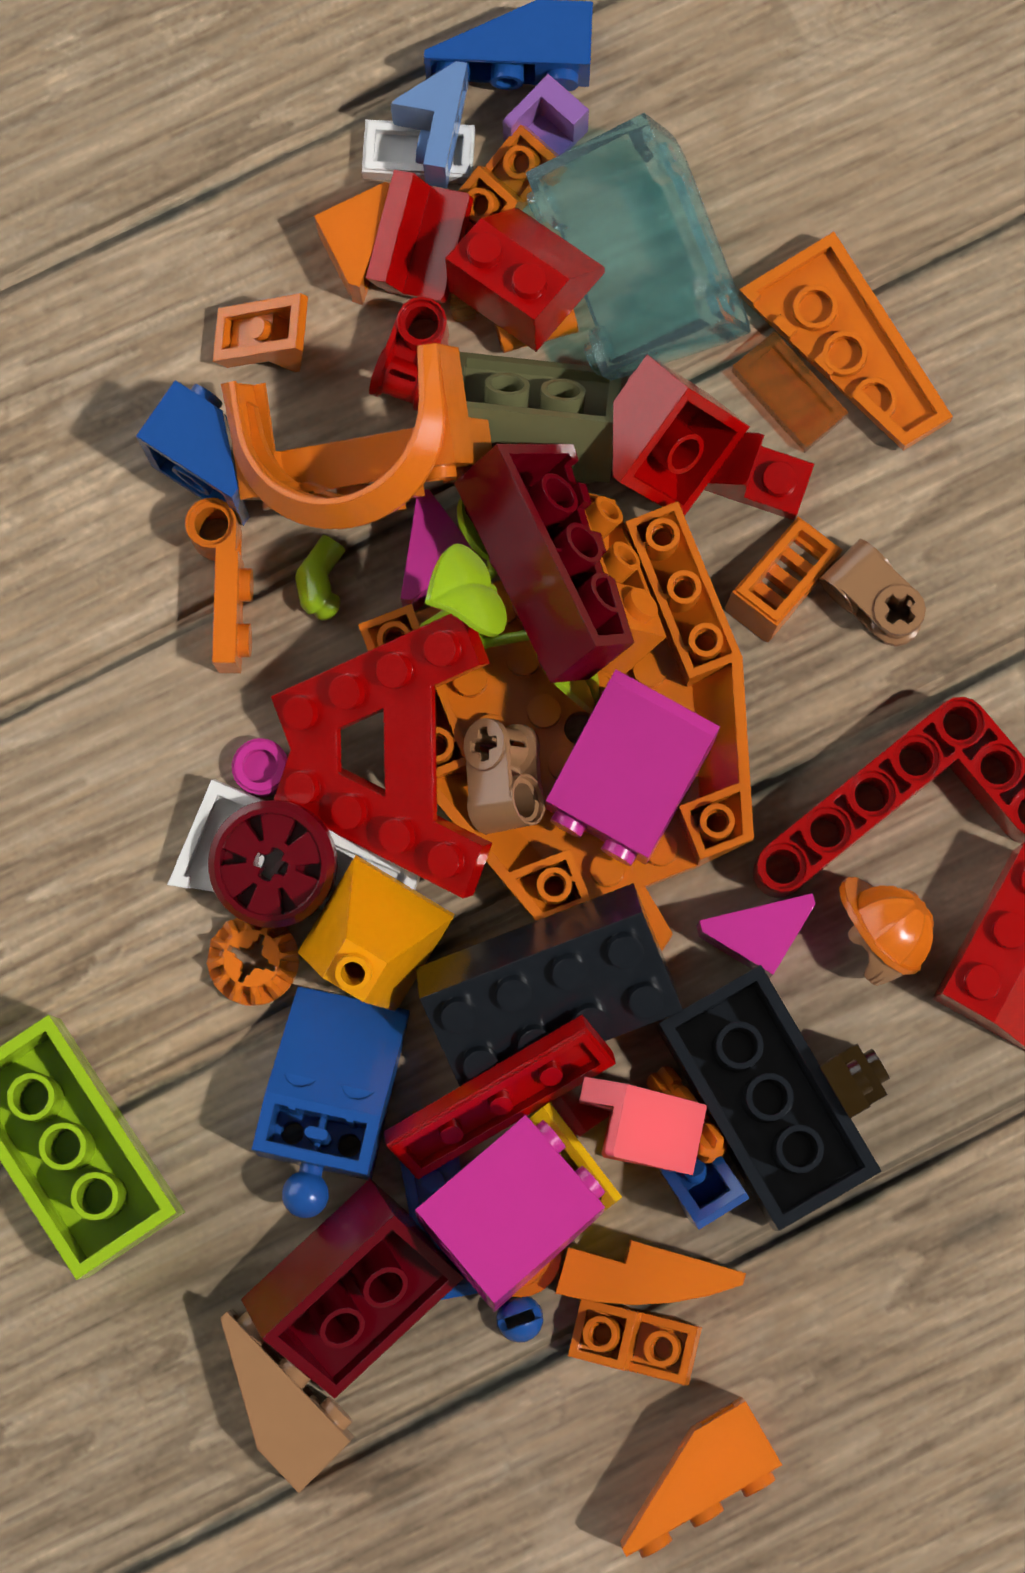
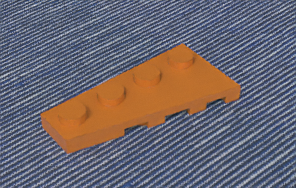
[739,232,953,451]

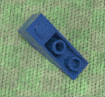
[424,0,593,91]

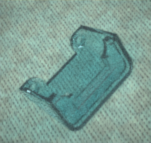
[526,112,751,381]

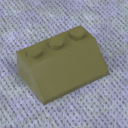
[459,352,622,484]

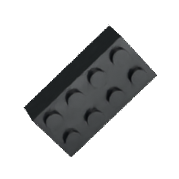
[416,883,683,1087]
[656,965,882,1231]

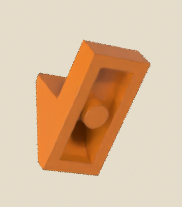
[213,293,308,372]

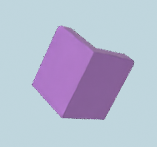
[503,74,589,157]

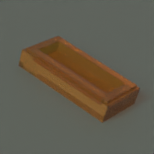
[731,331,849,453]

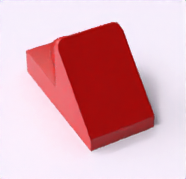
[704,432,814,521]

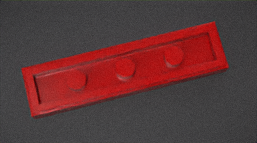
[384,1014,616,1179]

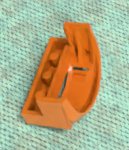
[221,343,492,529]

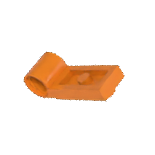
[185,498,254,674]

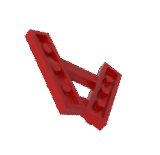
[270,614,492,898]

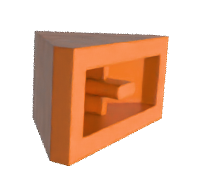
[314,182,390,305]

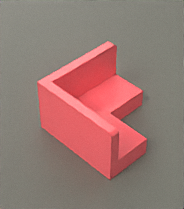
[579,1077,707,1175]

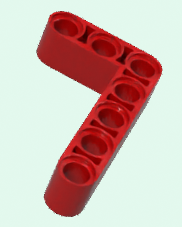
[753,697,1025,898]

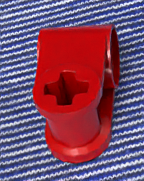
[369,297,449,412]

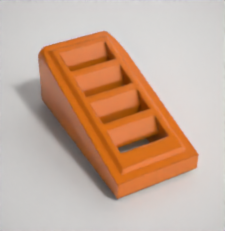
[725,516,843,642]

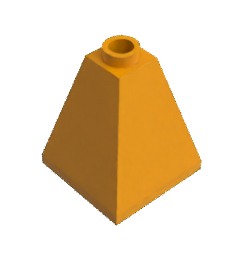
[297,855,455,1011]

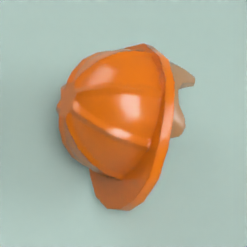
[839,877,934,986]

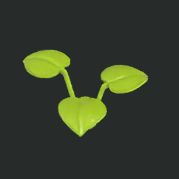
[420,497,600,715]

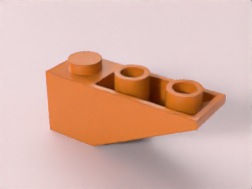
[585,493,667,674]
[620,1397,782,1558]

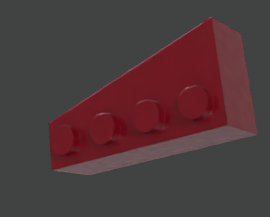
[454,444,634,683]

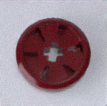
[208,800,338,928]

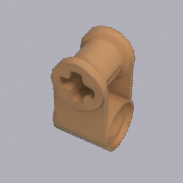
[819,539,926,647]
[463,718,545,835]

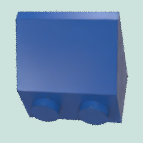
[136,380,250,526]

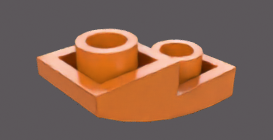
[458,124,565,231]
[568,1299,702,1385]

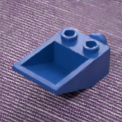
[251,986,410,1218]

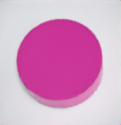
[232,738,288,797]

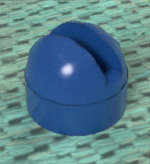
[496,1296,543,1343]

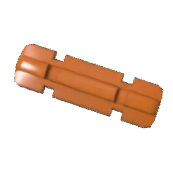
[647,1066,728,1164]

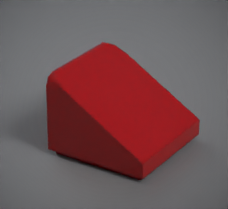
[550,1084,610,1138]

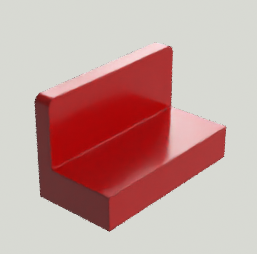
[365,170,473,303]

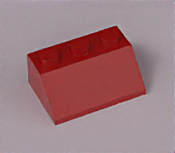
[932,842,1025,1051]

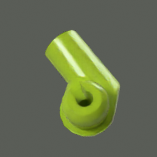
[295,534,345,621]

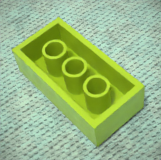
[0,1015,185,1280]

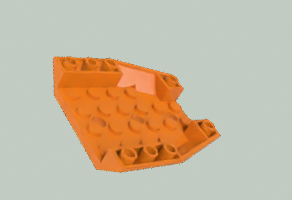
[358,501,754,921]

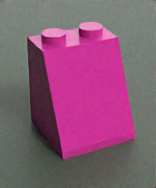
[545,669,720,866]
[415,1115,605,1312]

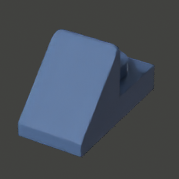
[391,61,469,189]

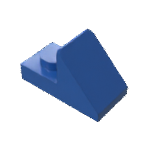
[658,1156,749,1230]

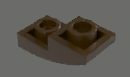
[820,1043,890,1118]

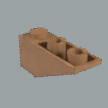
[220,1309,355,1493]

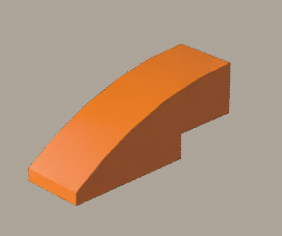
[555,1240,746,1305]

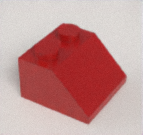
[445,208,605,352]
[613,354,750,516]

